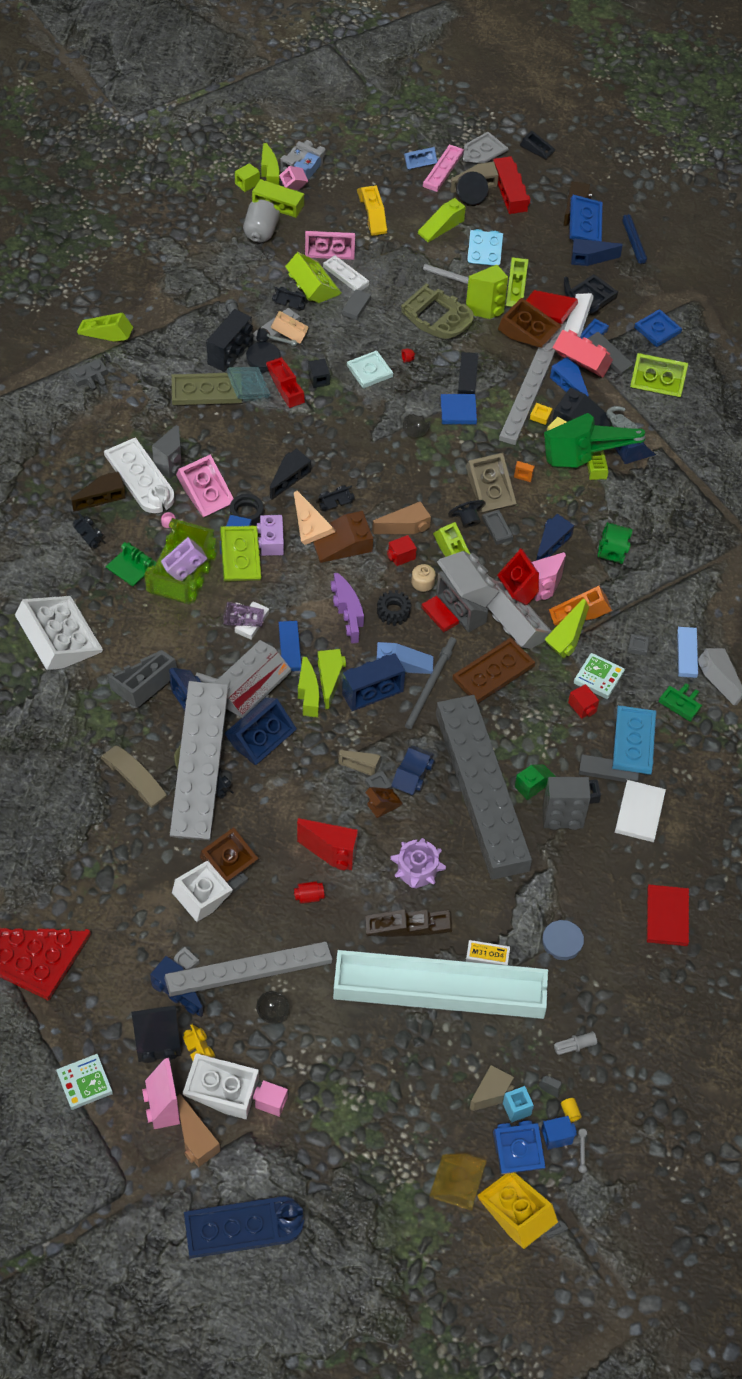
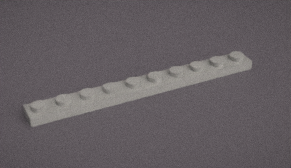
[499,321,567,445]

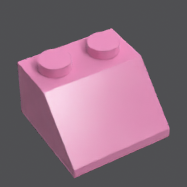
[532,552,566,601]

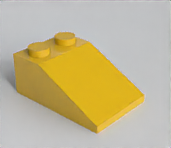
[477,1173,558,1249]

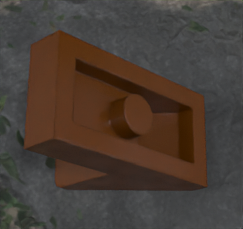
[365,787,403,818]

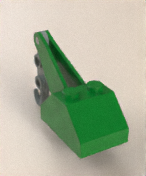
[544,406,645,467]

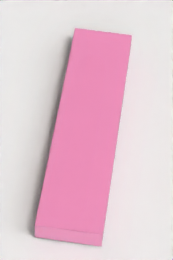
[423,144,464,192]

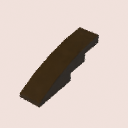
[365,909,452,937]

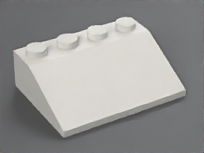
[15,596,103,670]

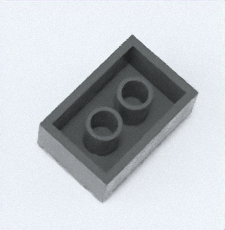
[542,777,590,830]

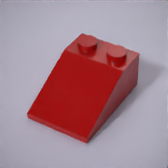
[297,818,358,870]

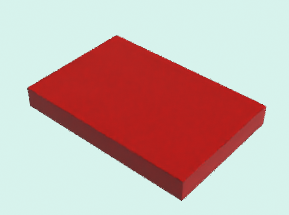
[526,290,578,324]
[646,885,689,946]

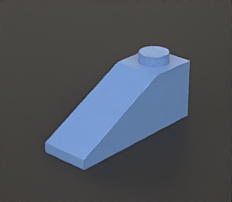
[377,642,433,674]

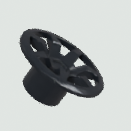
[448,500,486,528]

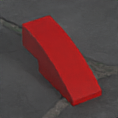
[266,357,305,408]

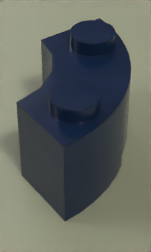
[391,746,435,795]

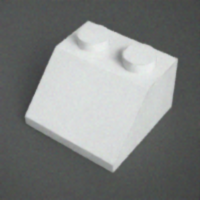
[172,861,233,922]

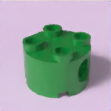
[597,522,633,564]

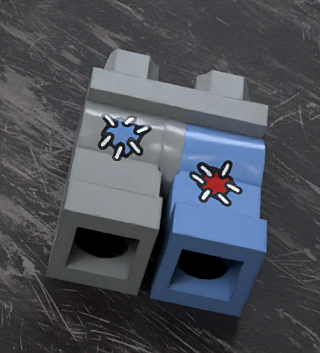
[280,140,325,180]

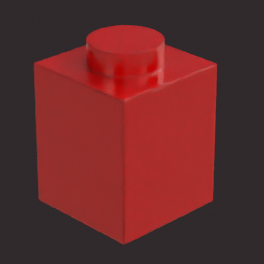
[387,535,417,566]
[568,684,599,719]

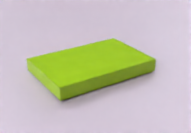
[220,526,261,581]

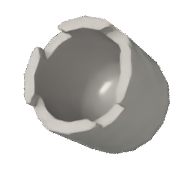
[243,200,280,242]

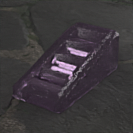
[223,602,264,627]

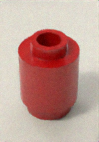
[294,881,324,904]

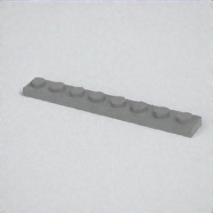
[165,942,332,997]

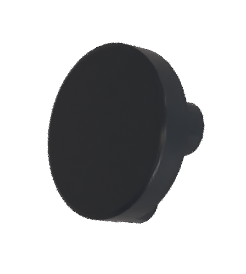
[456,171,488,204]
[246,342,280,374]

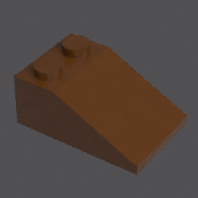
[498,298,561,348]
[313,511,373,563]

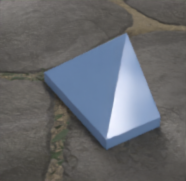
[404,147,437,169]

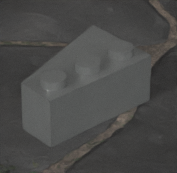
[107,650,177,708]

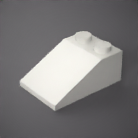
[183,1054,259,1120]

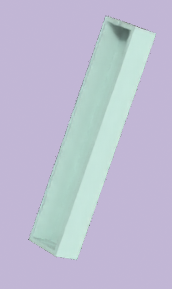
[333,950,548,1019]

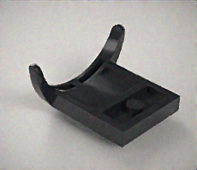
[564,274,618,314]

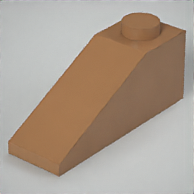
[372,501,431,534]
[177,1094,220,1167]

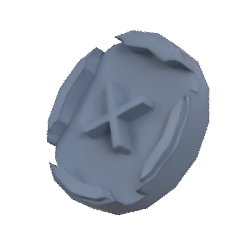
[542,920,584,960]

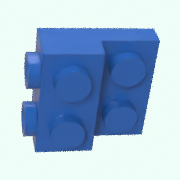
[493,1121,545,1175]

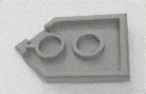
[463,132,509,163]

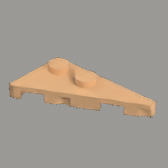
[294,491,335,545]

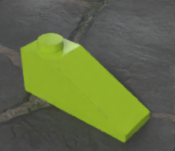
[418,198,466,243]
[506,257,528,307]
[77,313,133,342]
[433,522,470,557]
[544,599,589,659]
[317,649,346,709]

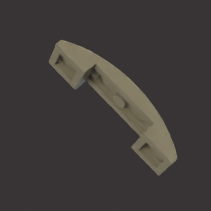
[101,745,167,808]

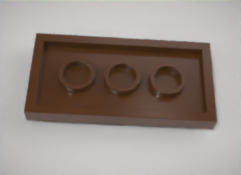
[452,638,535,704]

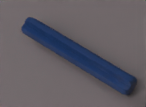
[622,214,647,264]

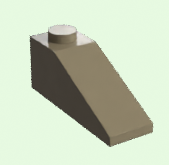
[450,162,498,193]

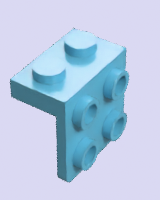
[468,229,503,266]

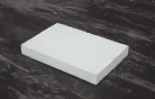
[615,780,666,842]

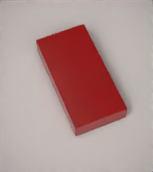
[421,595,459,632]

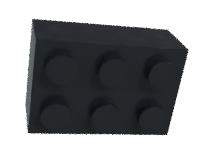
[206,309,253,372]

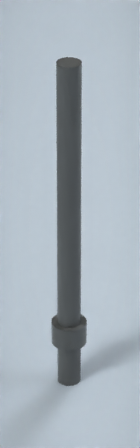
[405,637,457,729]

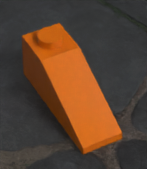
[549,586,612,625]

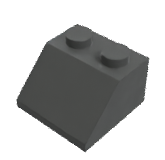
[152,425,182,479]

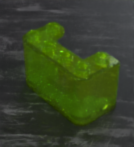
[145,518,217,604]

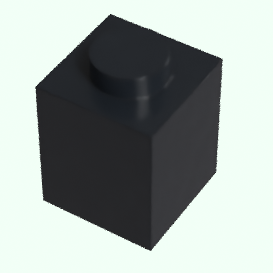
[308,359,330,388]

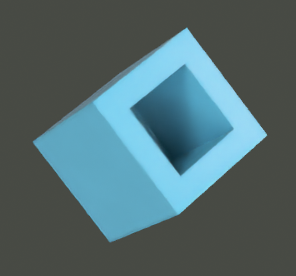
[503,1086,534,1123]

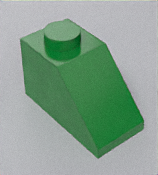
[515,764,556,800]

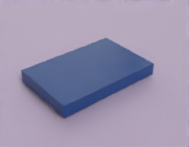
[570,195,602,242]

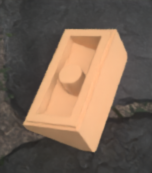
[271,311,309,343]

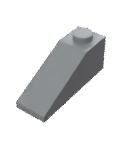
[697,648,742,705]

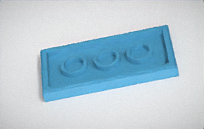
[612,705,656,774]

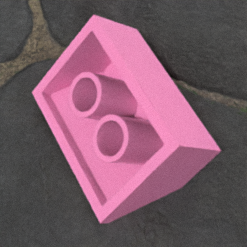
[305,231,355,260]

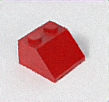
[497,548,539,605]

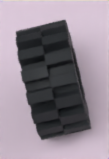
[377,590,411,626]

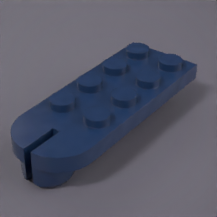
[184,1197,304,1259]

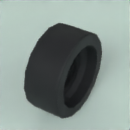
[229,494,264,526]

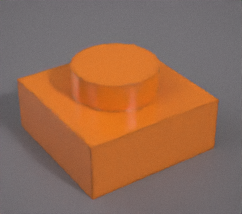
[514,461,535,482]

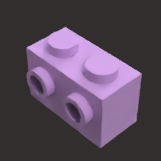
[257,515,283,556]
[161,537,208,583]

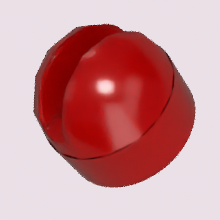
[401,348,415,363]

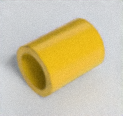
[561,1098,582,1122]

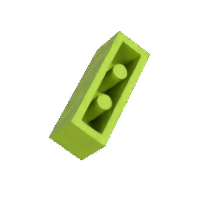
[252,179,304,218]

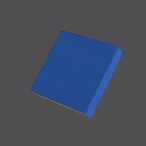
[634,309,682,347]
[440,394,477,424]

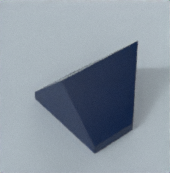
[615,442,656,464]

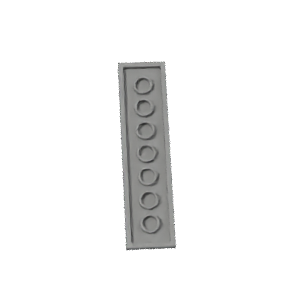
[170,681,228,841]

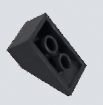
[552,387,612,427]
[131,1005,181,1063]

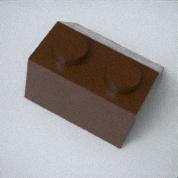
[200,827,258,882]

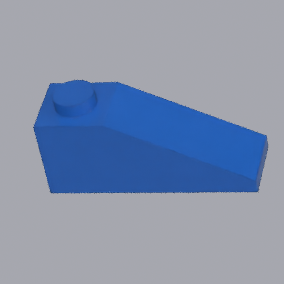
[550,357,589,397]

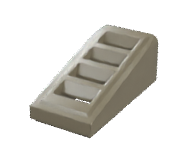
[339,750,381,776]

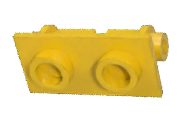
[183,1024,215,1061]

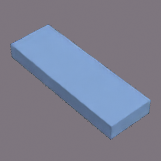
[677,627,698,678]

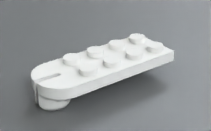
[104,437,174,513]

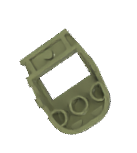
[401,283,474,339]

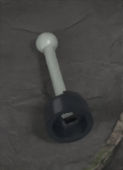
[256,327,297,347]

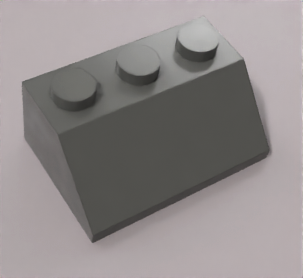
[436,571,488,633]

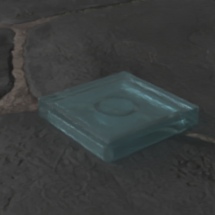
[226,367,270,399]

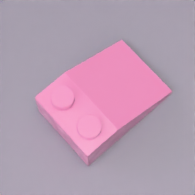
[176,454,234,518]
[142,1058,180,1129]

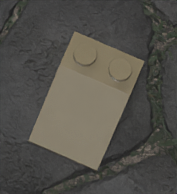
[466,453,516,513]

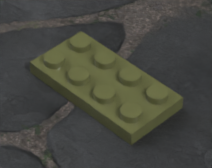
[171,372,242,405]

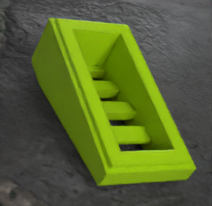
[587,450,608,480]

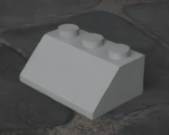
[437,551,499,607]

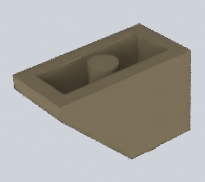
[470,1065,515,1111]

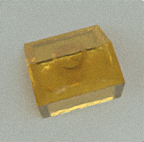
[429,1154,487,1211]

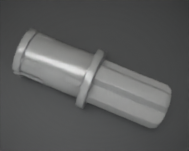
[554,1031,597,1055]

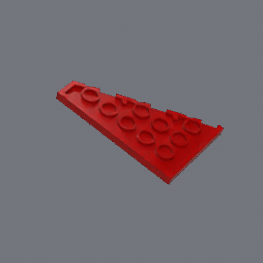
[0,928,91,1001]

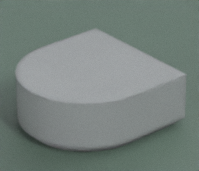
[174,947,199,970]

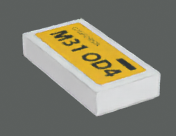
[466,940,510,966]

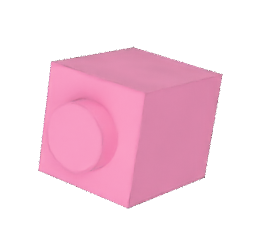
[279,166,308,191]
[253,1080,288,1117]

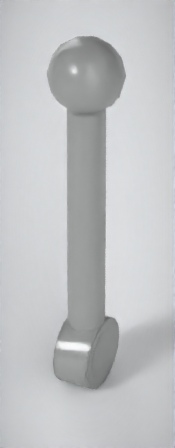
[578,1129,587,1173]

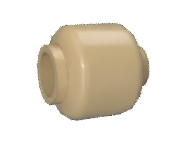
[411,564,436,592]

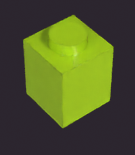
[235,163,260,192]

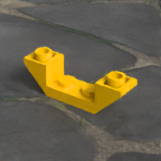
[357,185,387,236]

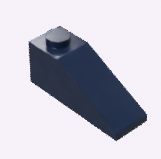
[536,514,574,561]

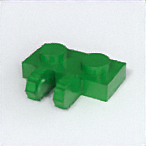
[659,683,702,722]

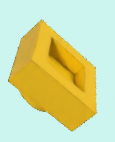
[530,403,553,425]

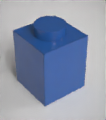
[541,1116,577,1150]

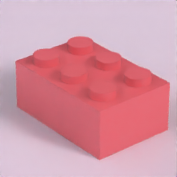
[552,330,613,378]

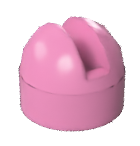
[161,512,176,528]

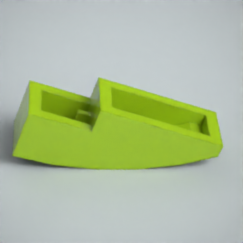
[261,143,279,185]
[298,657,319,717]

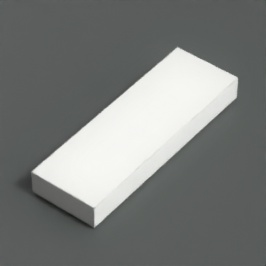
[323,255,369,291]
[564,293,593,337]

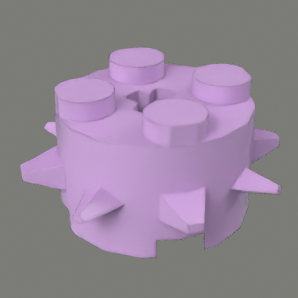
[390,838,446,888]

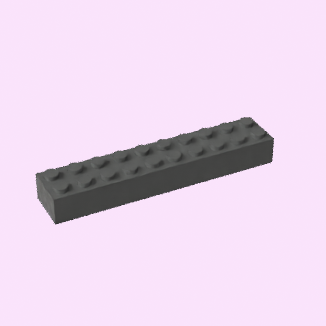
[436,695,532,880]

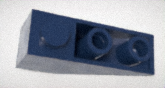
[571,239,623,266]
[150,956,203,1017]

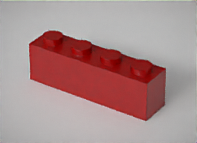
[493,156,530,214]

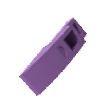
[331,573,364,643]

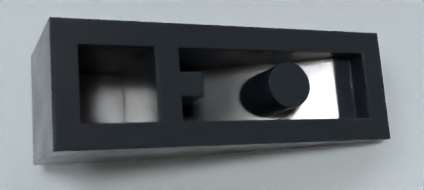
[270,448,311,500]

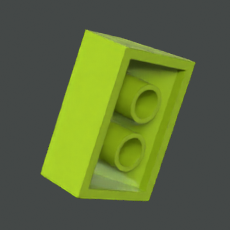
[285,252,342,303]
[466,264,508,319]
[630,353,688,397]

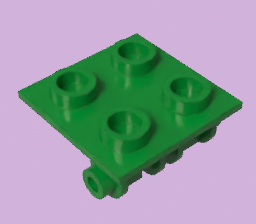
[105,542,158,587]

